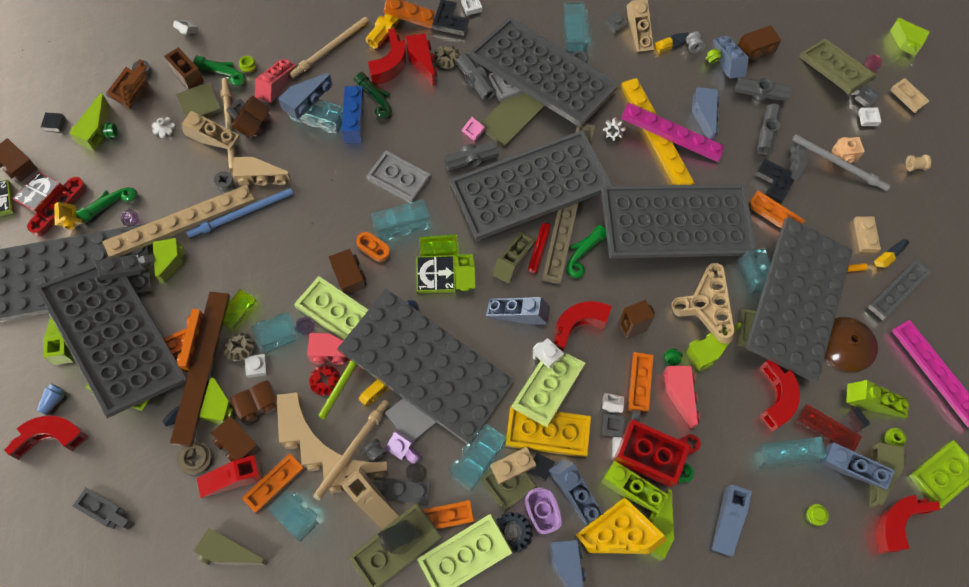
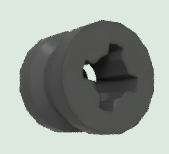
[214,171,236,194]
[362,439,388,462]

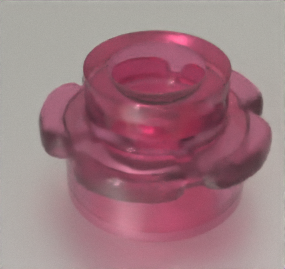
[865,54,882,71]

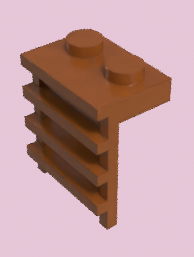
[106,59,148,108]

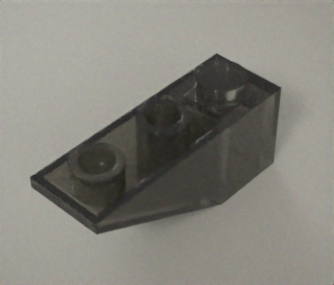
[377,519,423,555]

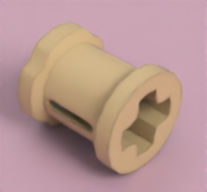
[906,154,931,171]

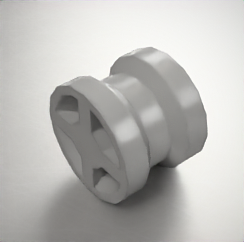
[686,32,706,53]

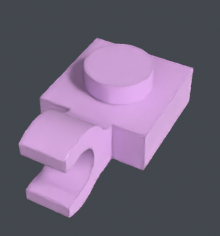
[385,430,423,464]

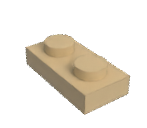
[890,78,930,113]
[853,217,881,253]
[490,447,536,485]

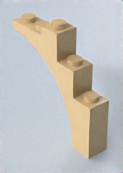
[277,392,389,493]

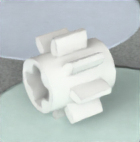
[603,117,626,141]

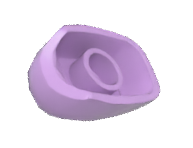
[525,488,562,535]

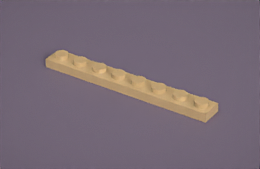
[102,185,255,258]

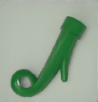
[193,55,246,86]
[75,187,137,224]
[567,225,607,278]

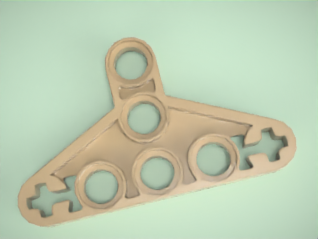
[672,263,735,344]

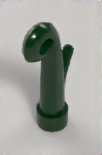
[353,72,392,119]

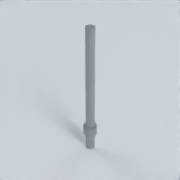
[792,134,890,191]

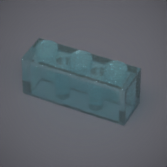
[563,3,591,54]
[288,100,343,134]
[370,199,431,241]
[449,424,506,492]
[754,437,827,470]

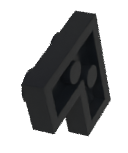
[432,0,469,36]
[755,159,795,205]

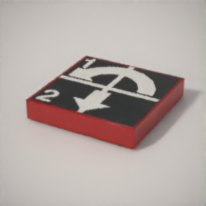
[13,172,64,214]

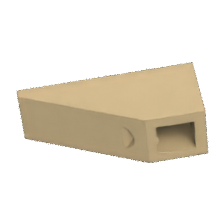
[626,0,654,52]
[181,111,240,150]
[233,157,291,186]
[342,467,399,530]

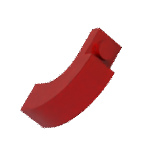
[368,28,406,85]
[554,301,612,351]
[760,360,800,432]
[4,416,89,460]
[876,495,941,554]

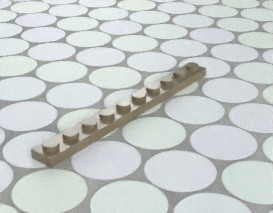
[542,123,595,285]

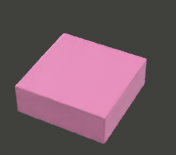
[461,117,487,142]

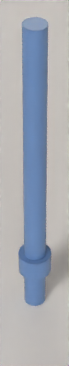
[186,188,294,238]

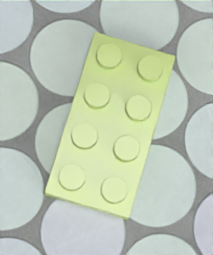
[294,276,368,341]
[512,350,585,428]
[417,514,513,587]

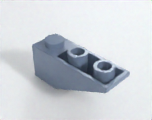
[713,36,749,79]
[278,73,333,120]
[692,87,720,140]
[486,297,550,325]
[820,442,895,490]
[548,459,603,526]
[711,484,752,557]
[550,540,586,587]

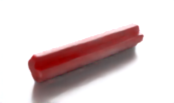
[528,223,551,274]

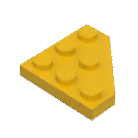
[575,497,667,554]

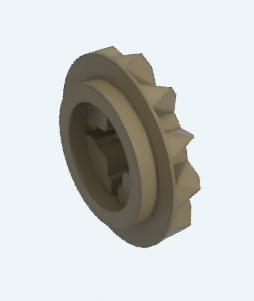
[433,44,460,69]
[223,332,255,361]
[177,441,212,475]

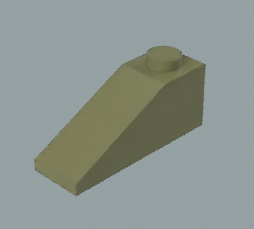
[492,231,537,283]
[870,443,907,508]
[194,528,268,565]

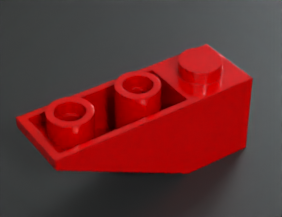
[405,33,438,85]
[197,455,263,499]

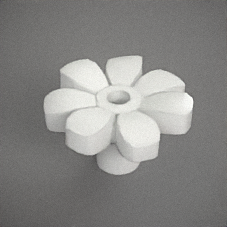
[152,117,176,138]

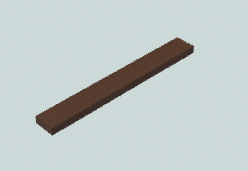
[170,291,230,447]

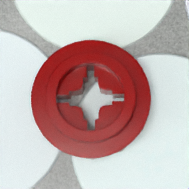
[309,364,341,396]

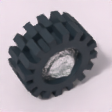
[496,512,533,553]

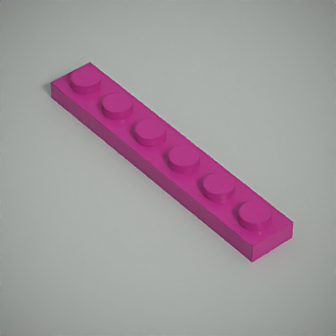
[621,102,725,162]
[892,320,969,428]

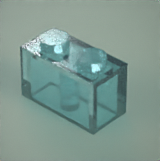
[738,248,771,294]
[251,313,300,354]
[268,490,319,542]

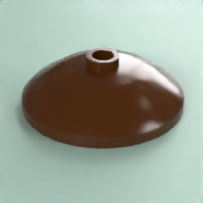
[825,317,878,373]

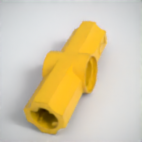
[365,14,401,49]

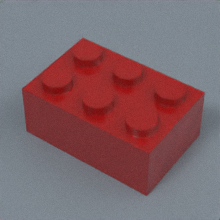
[613,419,691,488]

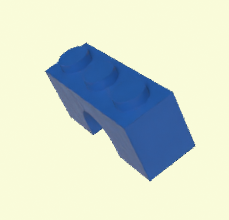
[341,86,365,143]

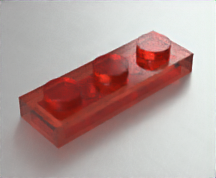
[796,404,862,452]

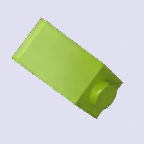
[890,17,930,56]
[153,238,185,284]
[454,254,475,291]
[199,378,234,425]

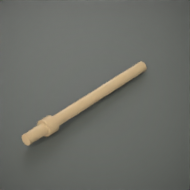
[289,16,369,79]
[221,78,235,171]
[313,400,390,500]

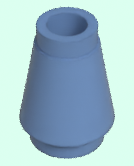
[37,383,65,415]

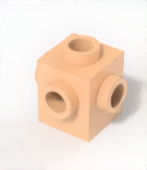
[832,137,865,163]

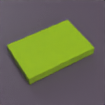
[908,440,969,508]

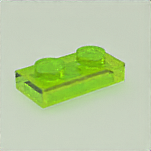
[419,234,458,256]
[223,289,257,331]

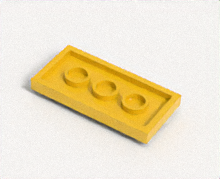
[505,405,591,458]

